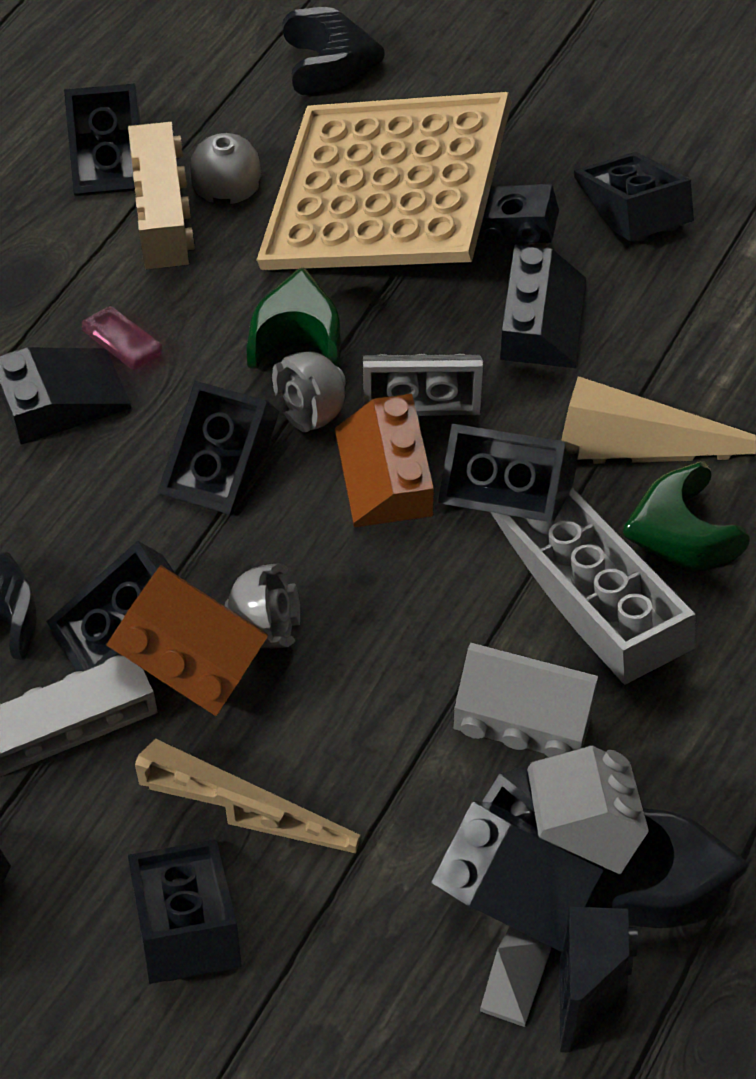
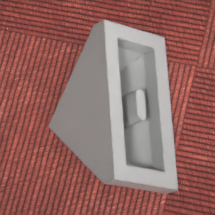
[480,927,552,1027]

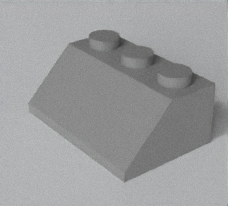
[363,354,483,416]
[453,643,598,757]
[527,746,649,874]

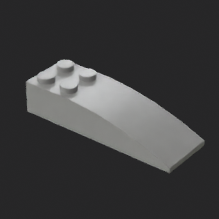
[491,488,695,685]

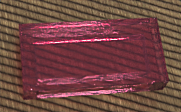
[82,305,162,370]

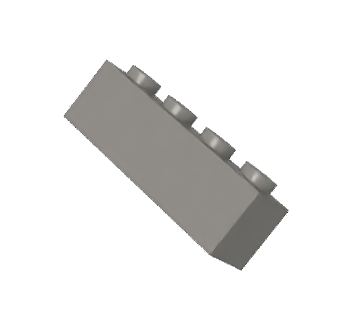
[0,655,158,777]

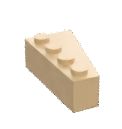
[128,122,195,269]

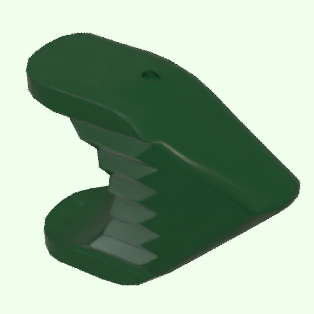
[247,268,341,369]
[623,461,750,572]

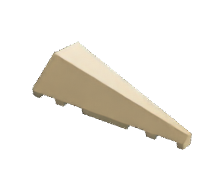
[561,376,756,464]
[135,739,361,853]

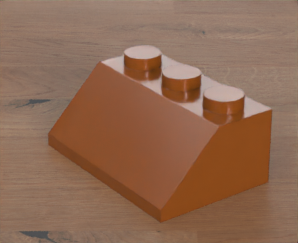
[335,393,434,527]
[107,565,268,716]

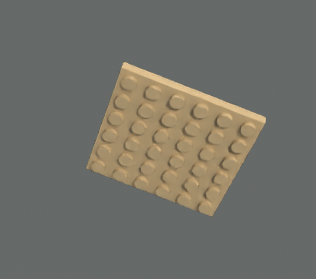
[257,92,512,270]

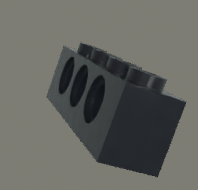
[476,184,559,245]

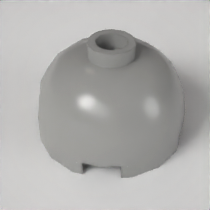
[190,133,261,204]
[272,352,346,432]
[225,563,300,649]

